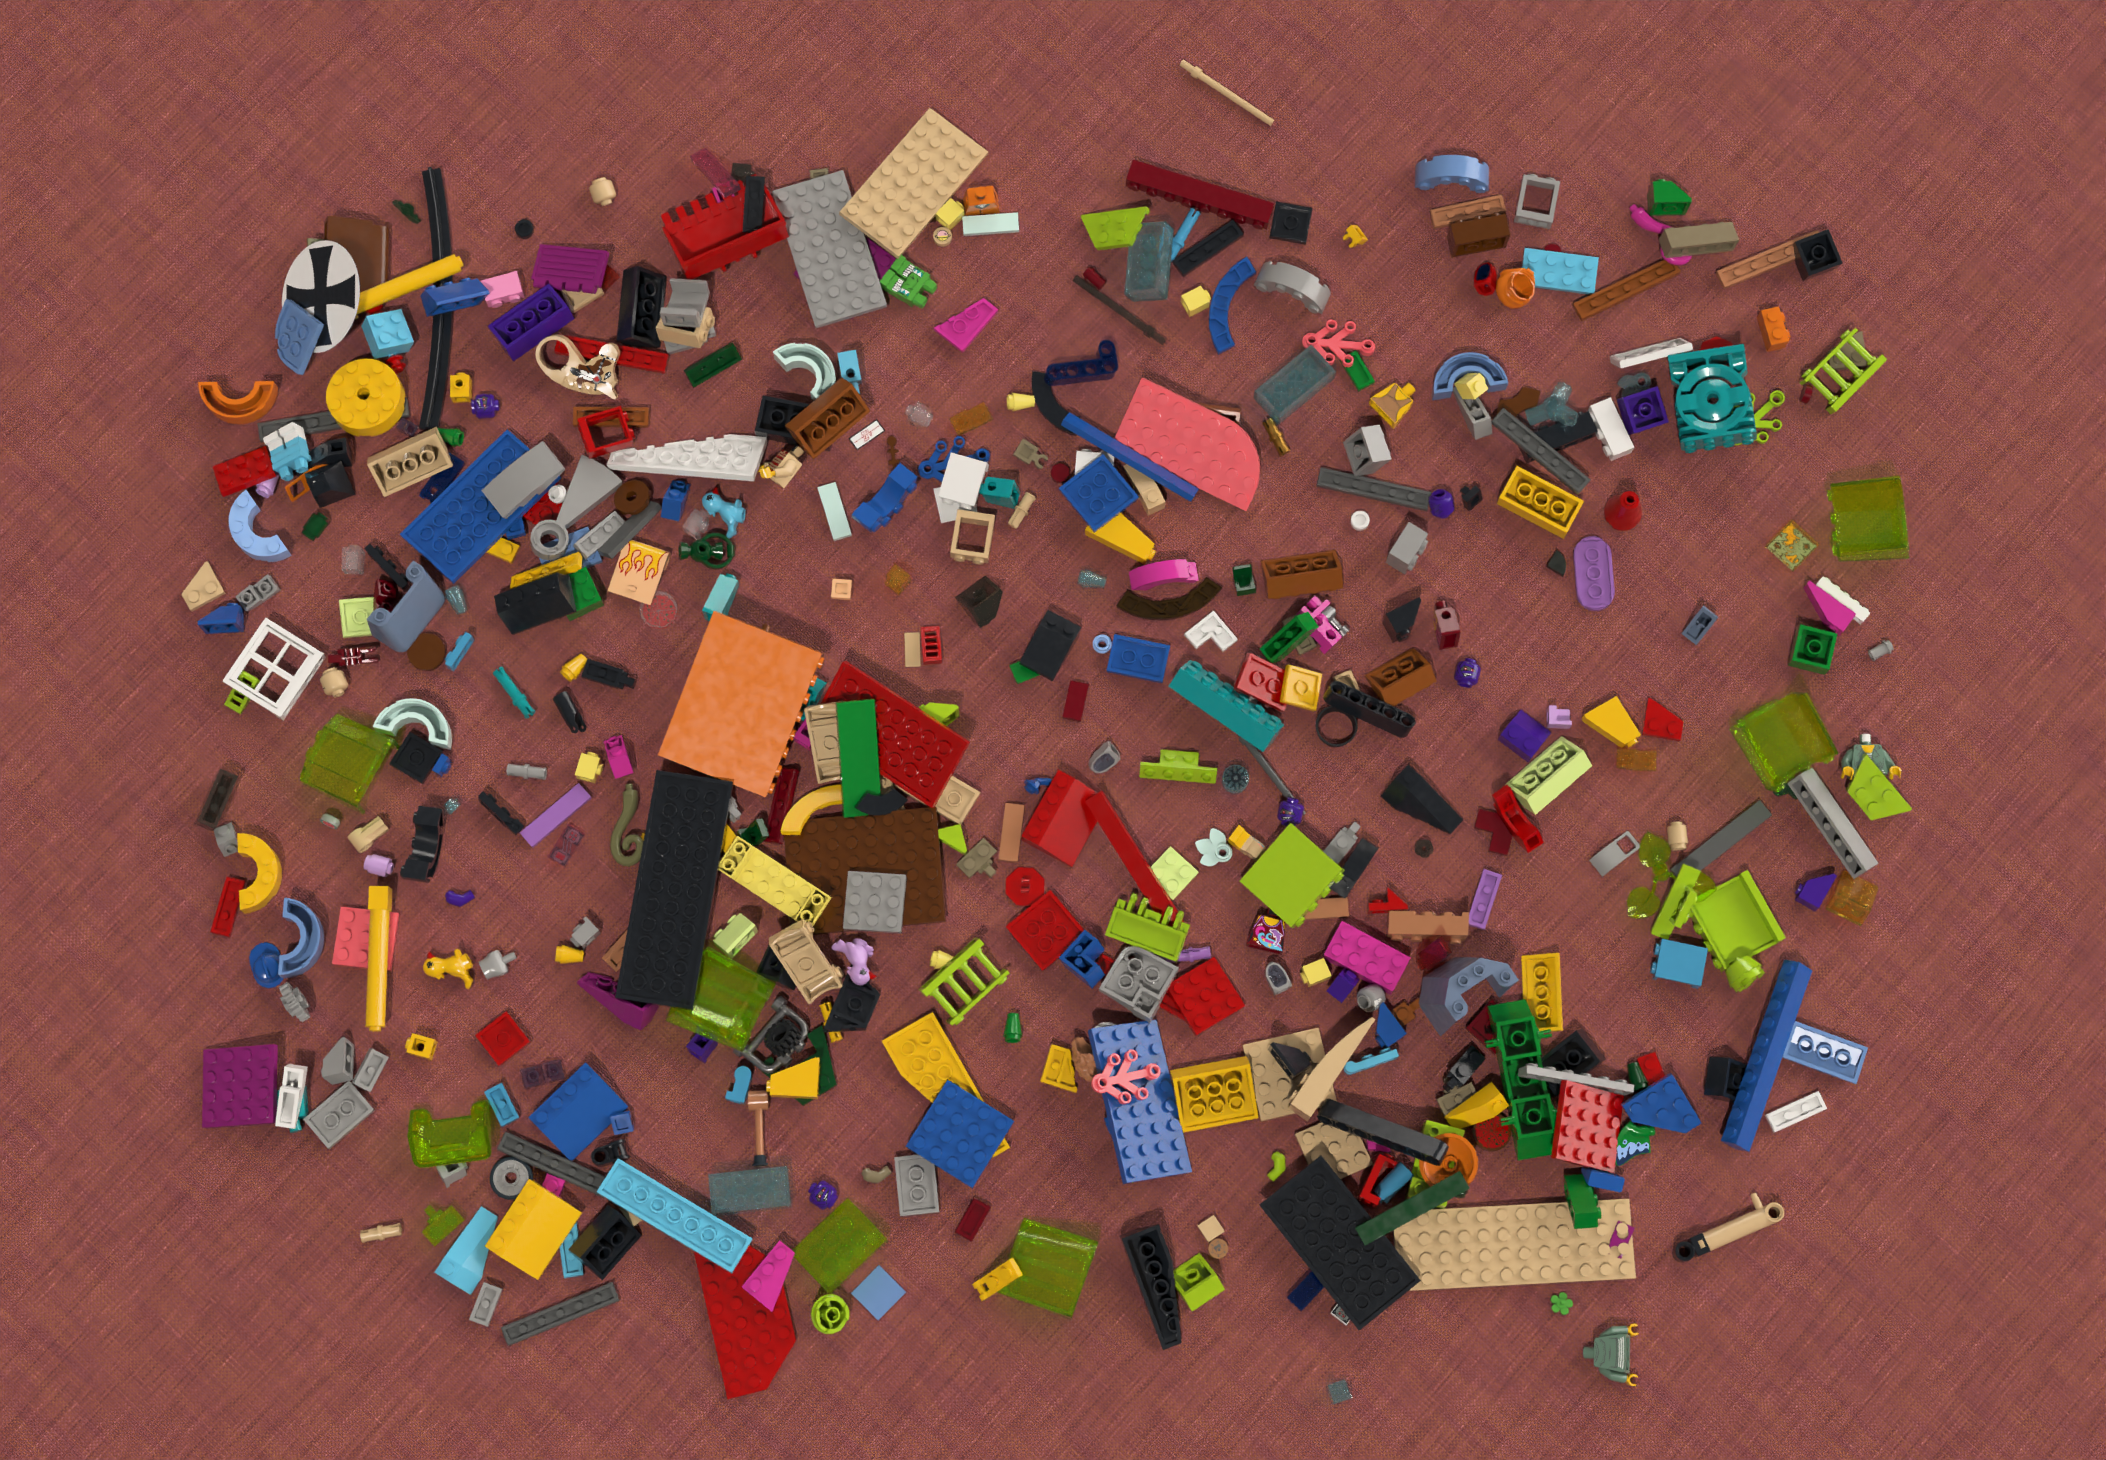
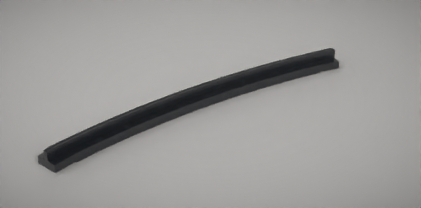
[419,167,453,431]

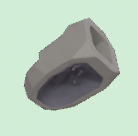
[1088,741,1121,773]
[1265,961,1292,996]

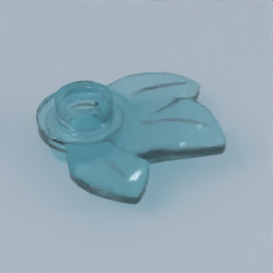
[1617,373,1651,397]

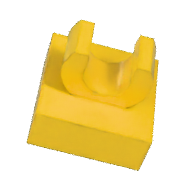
[1343,225,1368,248]

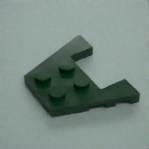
[760,1025,837,1106]

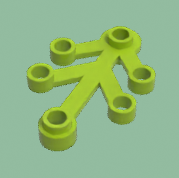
[1730,390,1785,446]

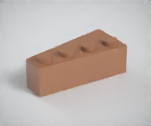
[1386,911,1469,944]

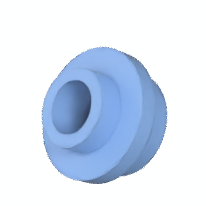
[1093,635,1112,654]

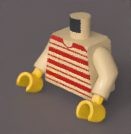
[757,445,804,488]

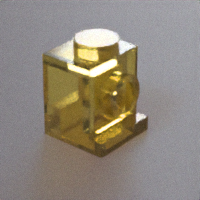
[884,564,911,595]

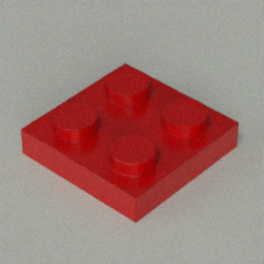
[475,1011,531,1067]

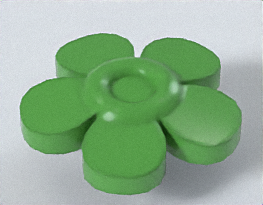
[1550,1292,1573,1315]

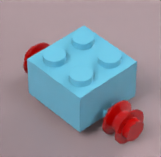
[361,304,414,374]

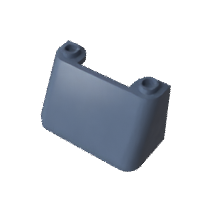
[367,561,445,652]

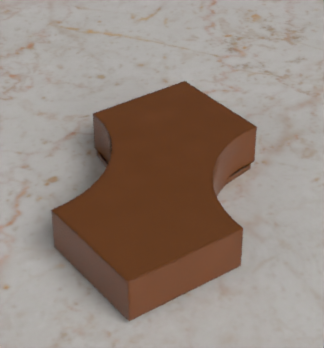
[1496,386,1541,418]

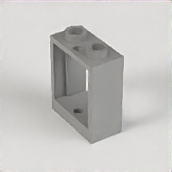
[1514,174,1560,229]

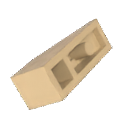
[1123,464,1165,516]

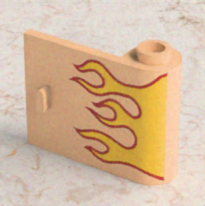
[608,539,671,605]

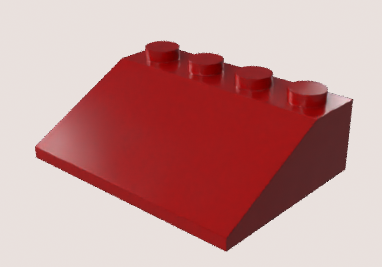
[1021,770,1109,867]

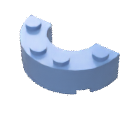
[1415,155,1489,193]
[1431,352,1508,400]
[278,898,324,978]

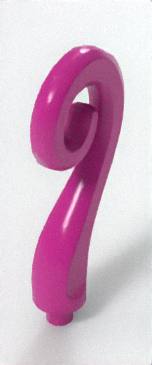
[1629,204,1692,265]

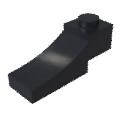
[1330,837,1379,898]

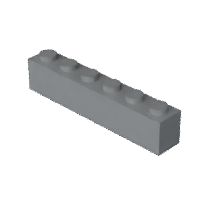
[1787,768,1879,879]

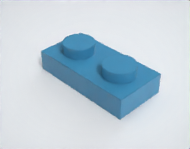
[445,632,475,671]
[484,1083,520,1127]

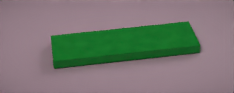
[835,699,881,818]

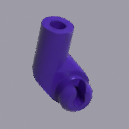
[445,890,475,907]

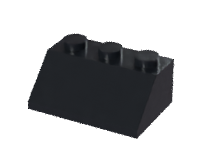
[568,1205,642,1280]

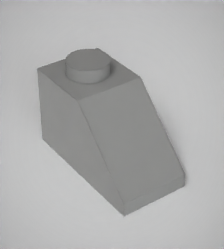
[321,1037,354,1085]

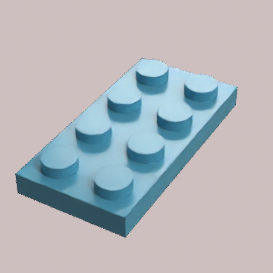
[1522,248,1599,295]

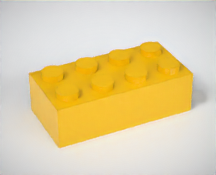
[1497,466,1584,539]

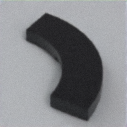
[1032,371,1080,436]

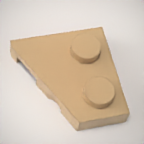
[182,561,226,612]

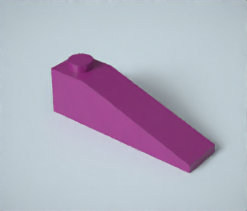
[577,972,659,1030]

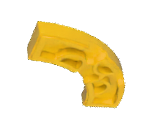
[781,785,842,835]

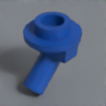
[1024,778,1051,795]

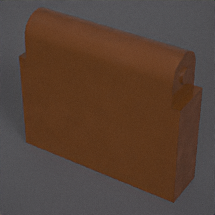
[324,216,389,292]

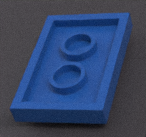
[1106,634,1170,683]

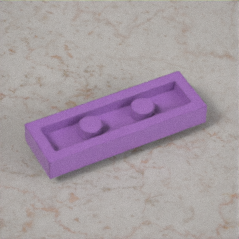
[1469,869,1502,930]

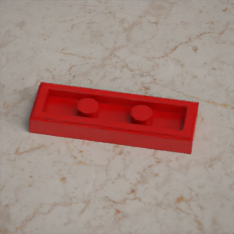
[210,876,246,938]

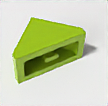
[938,824,968,855]

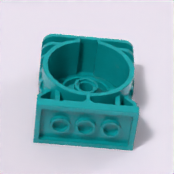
[1668,344,1757,453]

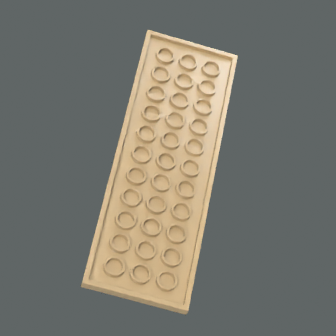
[1393,1199,1636,1291]

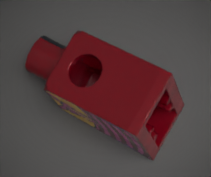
[1433,601,1461,650]

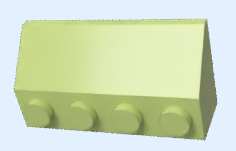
[1505,736,1592,815]

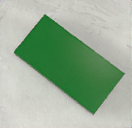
[1340,350,1375,392]

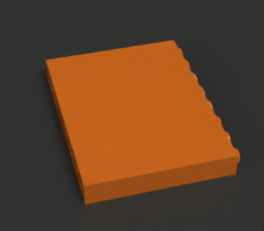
[658,611,825,797]

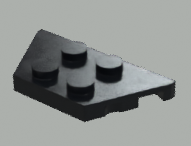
[823,964,881,1032]

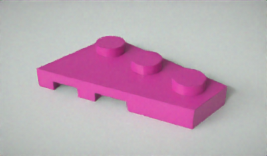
[934,298,998,353]
[742,1240,795,1312]

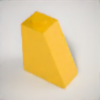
[1581,696,1641,748]
[766,1057,820,1099]

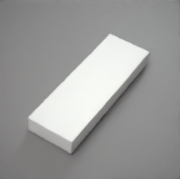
[1765,1091,1827,1133]

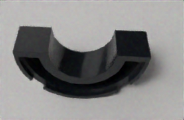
[400,806,443,883]

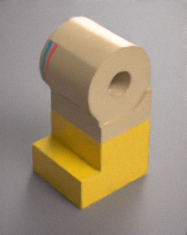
[1228,825,1266,861]

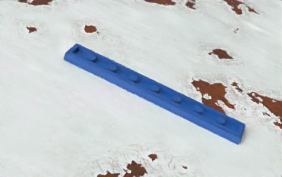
[1061,412,1199,501]

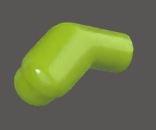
[1267,1152,1286,1182]

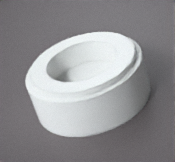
[1350,511,1370,531]

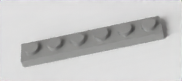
[1518,1063,1634,1096]

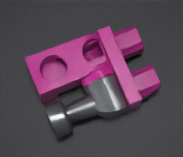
[1296,596,1350,654]

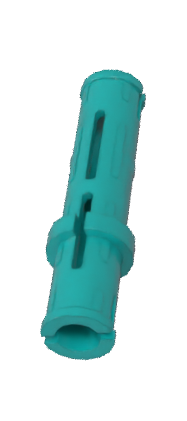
[493,667,536,719]

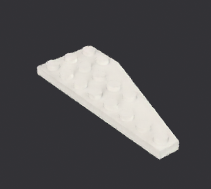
[607,434,768,481]

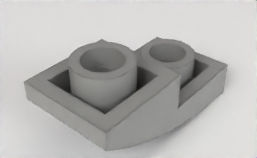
[235,574,281,612]

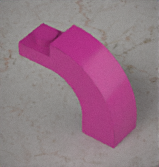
[1129,559,1199,591]

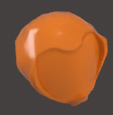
[1496,268,1535,309]

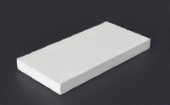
[1610,338,1693,368]

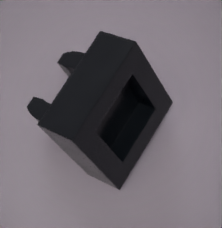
[1460,486,1483,512]

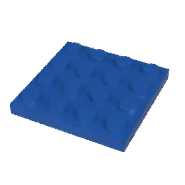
[906,1080,1014,1189]

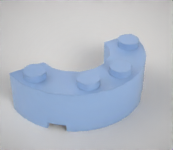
[229,490,292,562]

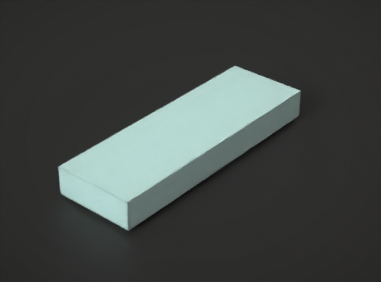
[962,212,1019,236]
[817,482,852,541]

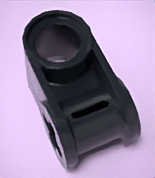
[591,1139,631,1167]

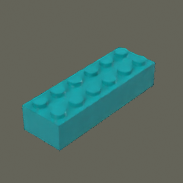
[1168,660,1284,752]

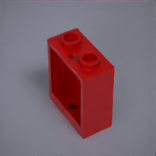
[577,406,635,459]

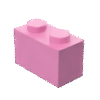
[480,271,525,308]

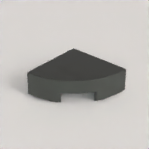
[1547,550,1566,577]

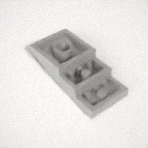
[481,441,565,519]

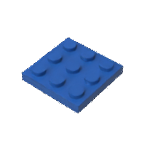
[1059,454,1139,533]

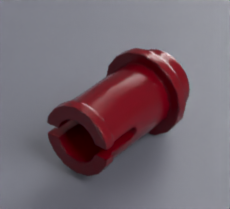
[1083,267,1107,290]

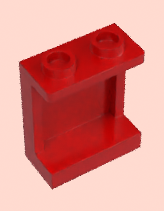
[1357,1153,1397,1209]

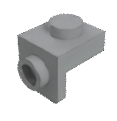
[213,822,238,857]

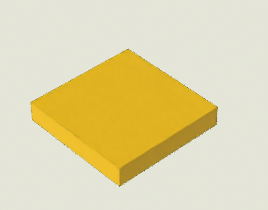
[1280,664,1322,711]

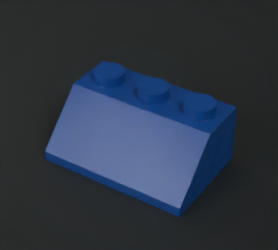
[420,278,489,317]

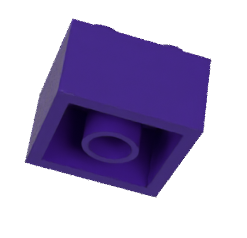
[1616,386,1669,435]

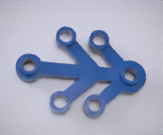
[918,436,990,482]

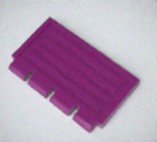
[531,244,610,294]

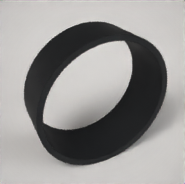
[1315,706,1358,747]

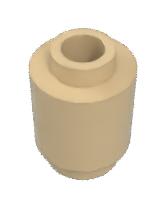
[1667,822,1688,851]

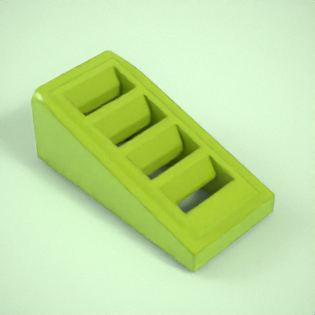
[224,670,260,715]

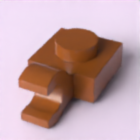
[1390,998,1420,1027]

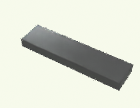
[597,500,662,559]

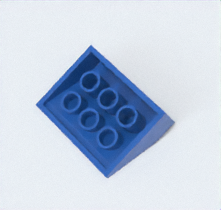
[528,1062,628,1161]

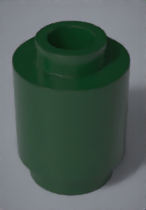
[301,512,328,541]

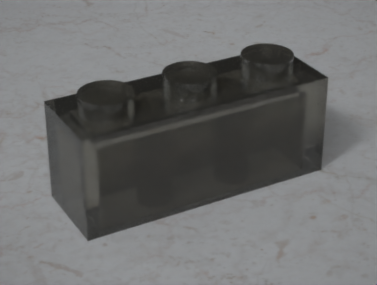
[194,769,238,831]

